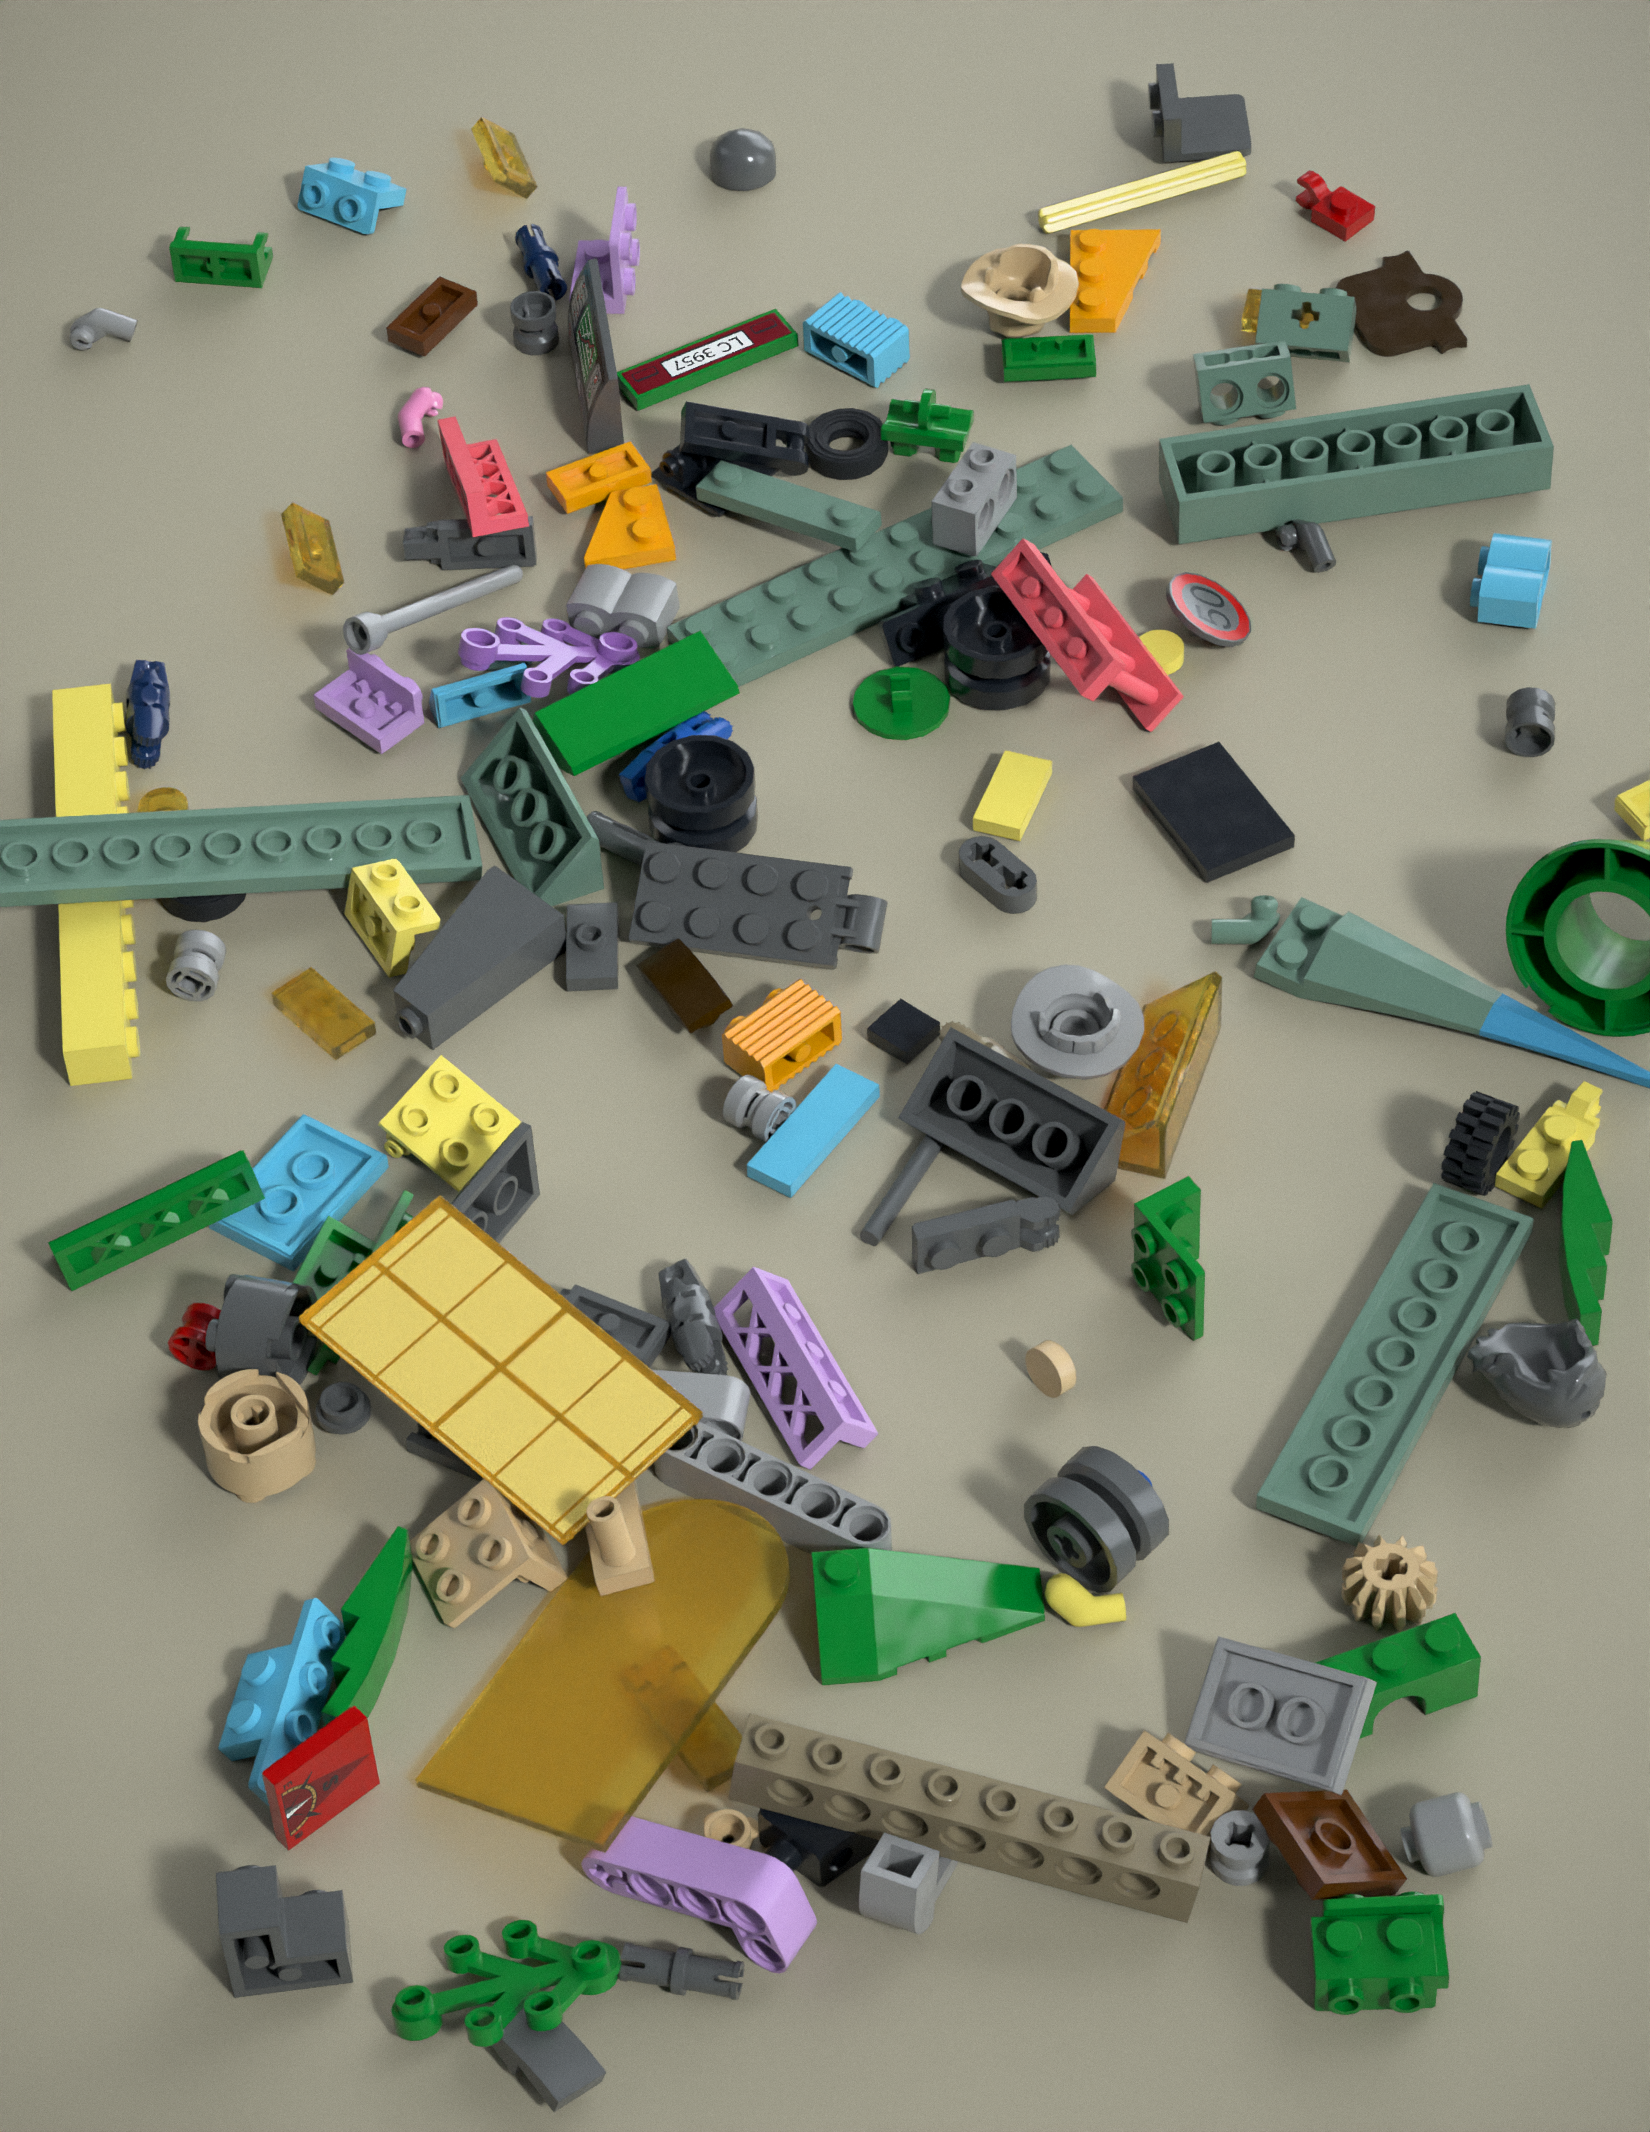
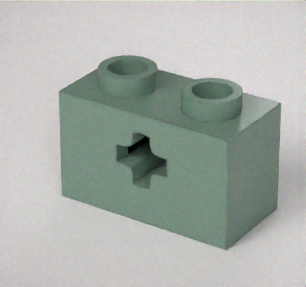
[1255,284,1356,363]

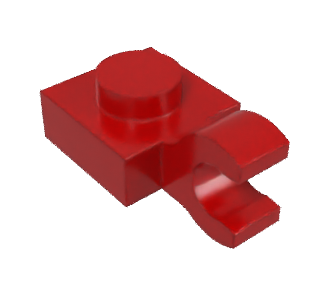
[1295,170,1376,242]

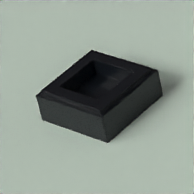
[867,998,940,1064]

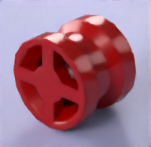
[168,1303,221,1371]

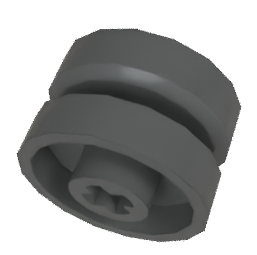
[1024,1446,1169,1593]

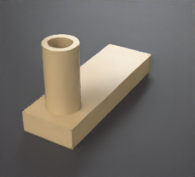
[585,1479,655,1596]

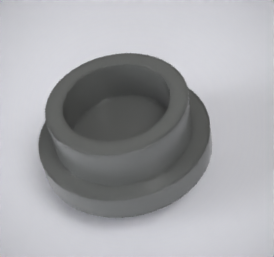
[316,1382,371,1435]

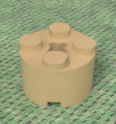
[198,1369,316,1503]

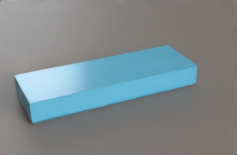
[747,1064,880,1198]

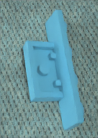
[218,1598,346,1806]

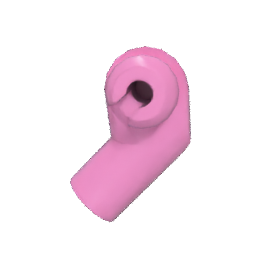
[398,387,443,448]

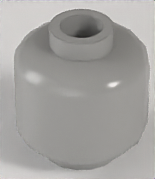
[1400,1792,1493,1877]

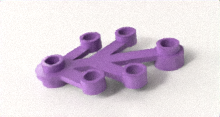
[458,617,640,698]

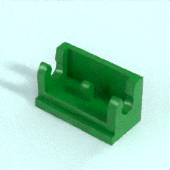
[169,226,273,288]

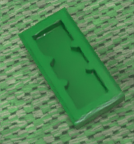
[1001,334,1096,382]

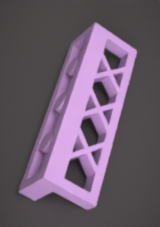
[714,1267,878,1470]

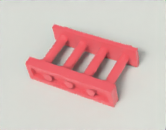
[991,538,1184,732]

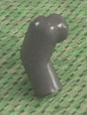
[1276,519,1336,573]

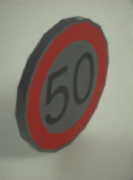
[1166,572,1251,647]

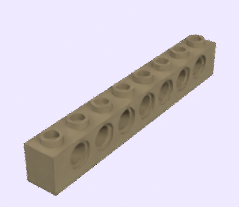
[728,1713,1211,1923]

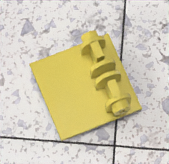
[378,1055,521,1192]

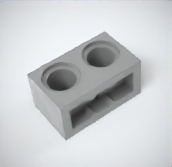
[932,442,1017,557]

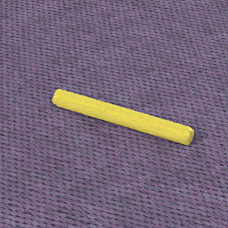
[1038,151,1246,234]

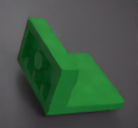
[1131,1176,1205,1341]

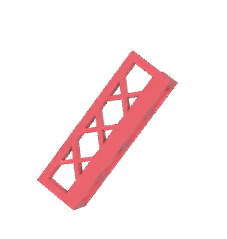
[437,416,529,537]

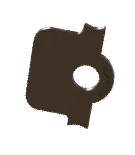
[1336,250,1467,357]

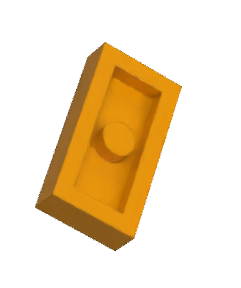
[546,441,652,514]

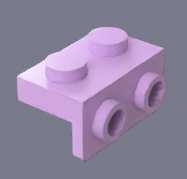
[313,648,424,754]

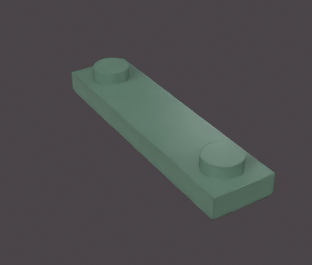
[696,460,882,552]

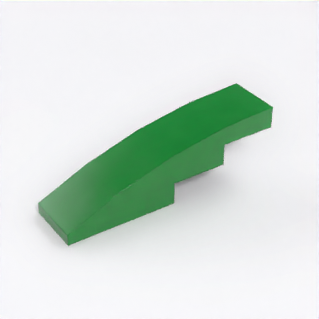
[1559,1140,1613,1346]
[321,1526,413,1726]

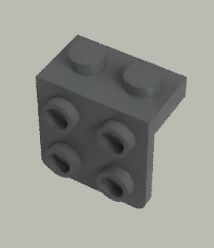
[1148,63,1252,162]

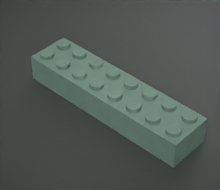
[1159,384,1554,544]

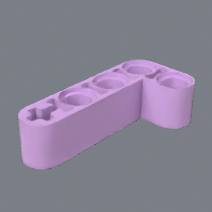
[581,1814,817,1974]

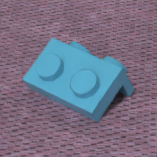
[297,158,407,235]

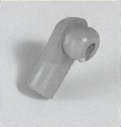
[69,308,138,350]

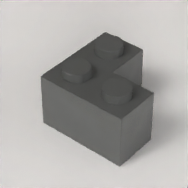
[216,1865,353,1998]

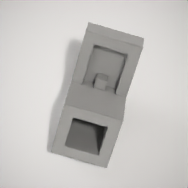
[859,1832,958,1935]

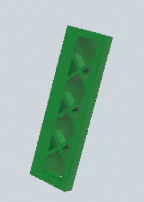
[48,1150,265,1291]

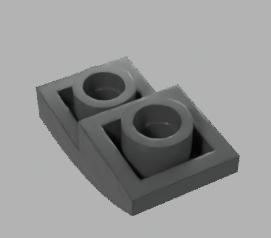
[491,2008,606,2112]

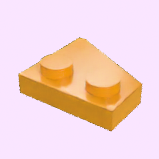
[584,484,676,570]

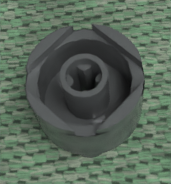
[206,1274,318,1385]

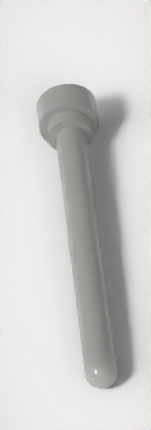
[343,565,523,655]

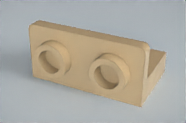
[1104,1730,1250,1846]

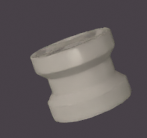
[1210,1810,1270,1886]

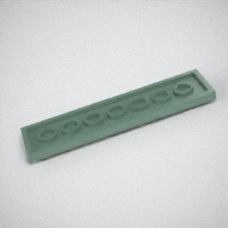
[1256,1183,1534,1547]

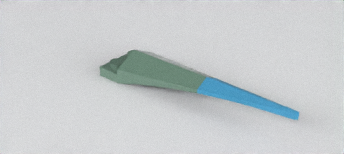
[1254,897,1650,1088]

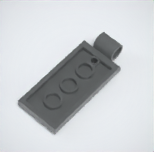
[629,841,888,970]

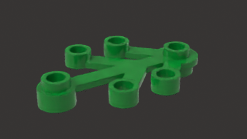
[391,1920,621,2047]

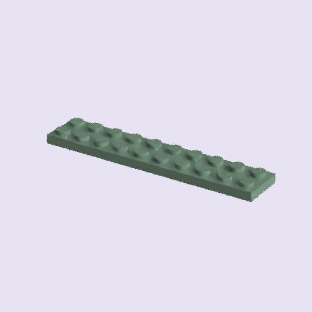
[667,445,1123,687]
[0,795,483,907]

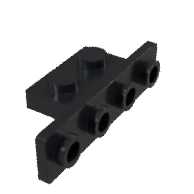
[878,552,1052,667]

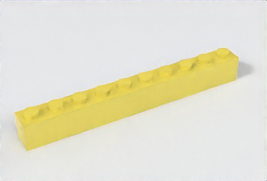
[52,683,140,1086]

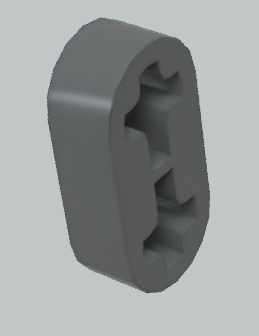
[959,836,1037,914]

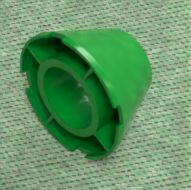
[1505,839,1650,1037]

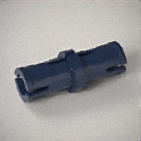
[515,224,567,301]

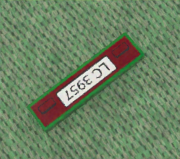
[617,308,799,411]

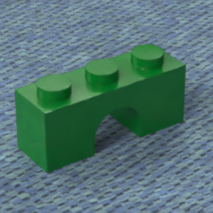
[1315,1613,1481,1739]

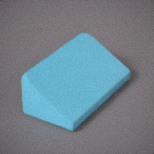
[429,663,531,728]

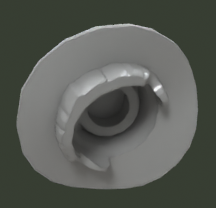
[1011,964,1144,1080]

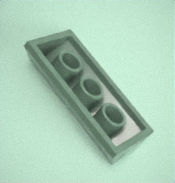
[461,707,604,906]

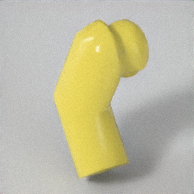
[1045,1573,1126,1627]

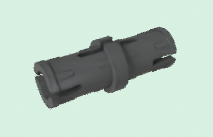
[619,1942,745,2000]

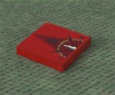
[262,1705,380,1851]

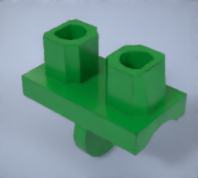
[881,388,974,463]

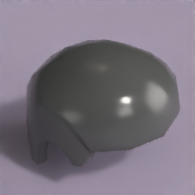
[710,128,776,191]

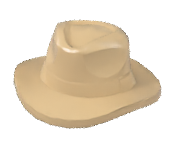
[961,243,1079,338]

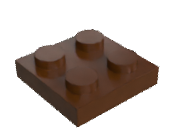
[1252,1789,1407,1900]

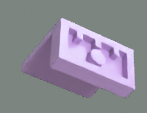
[569,186,640,314]

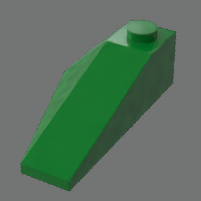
[812,1548,1045,1685]

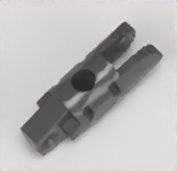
[658,1259,728,1376]

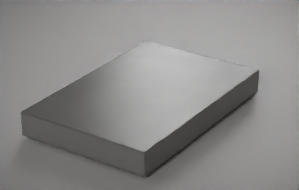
[1184,1636,1377,1795]

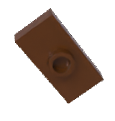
[386,276,478,357]

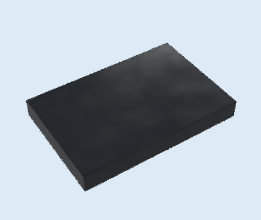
[1133,742,1295,883]

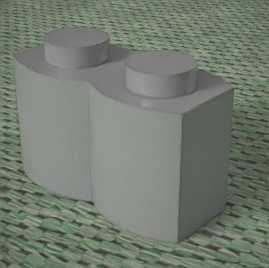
[566,564,680,648]

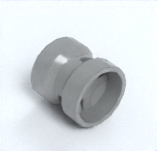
[166,930,227,1001]
[723,1075,796,1143]

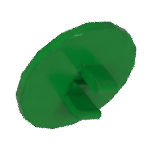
[853,667,950,740]

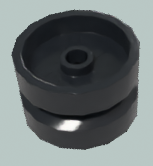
[943,587,1051,710]
[645,735,758,852]

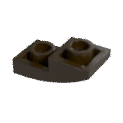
[636,938,733,1034]

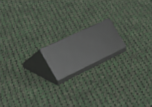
[898,1027,1126,1215]

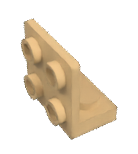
[410,1479,568,1628]

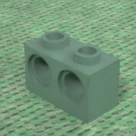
[1193,340,1296,425]

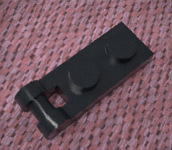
[680,401,809,476]

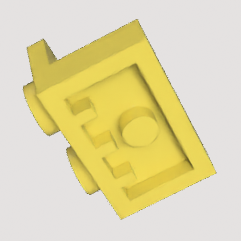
[344,859,440,977]

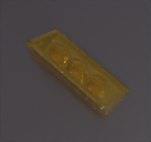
[1104,971,1222,1179]

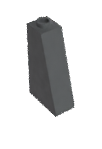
[393,865,566,1050]

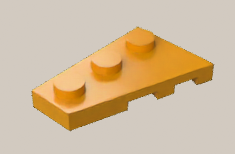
[1070,229,1161,333]

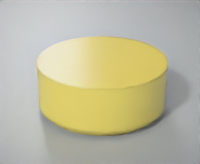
[1139,630,1184,675]

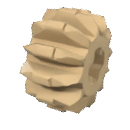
[1341,1534,1438,1633]

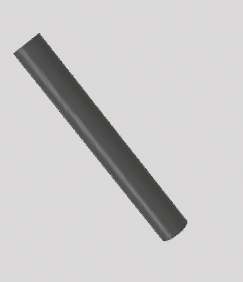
[859,1134,945,1246]

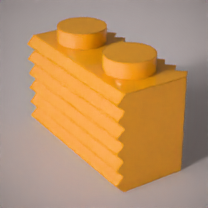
[722,979,842,1092]

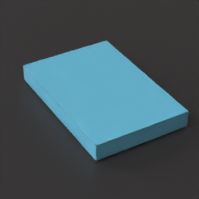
[209,1114,389,1272]

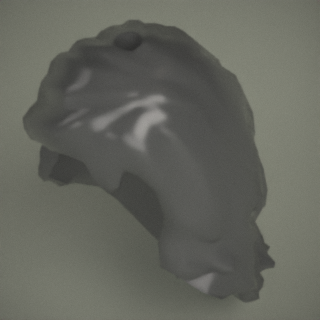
[1467,1318,1607,1428]

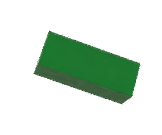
[533,630,740,776]

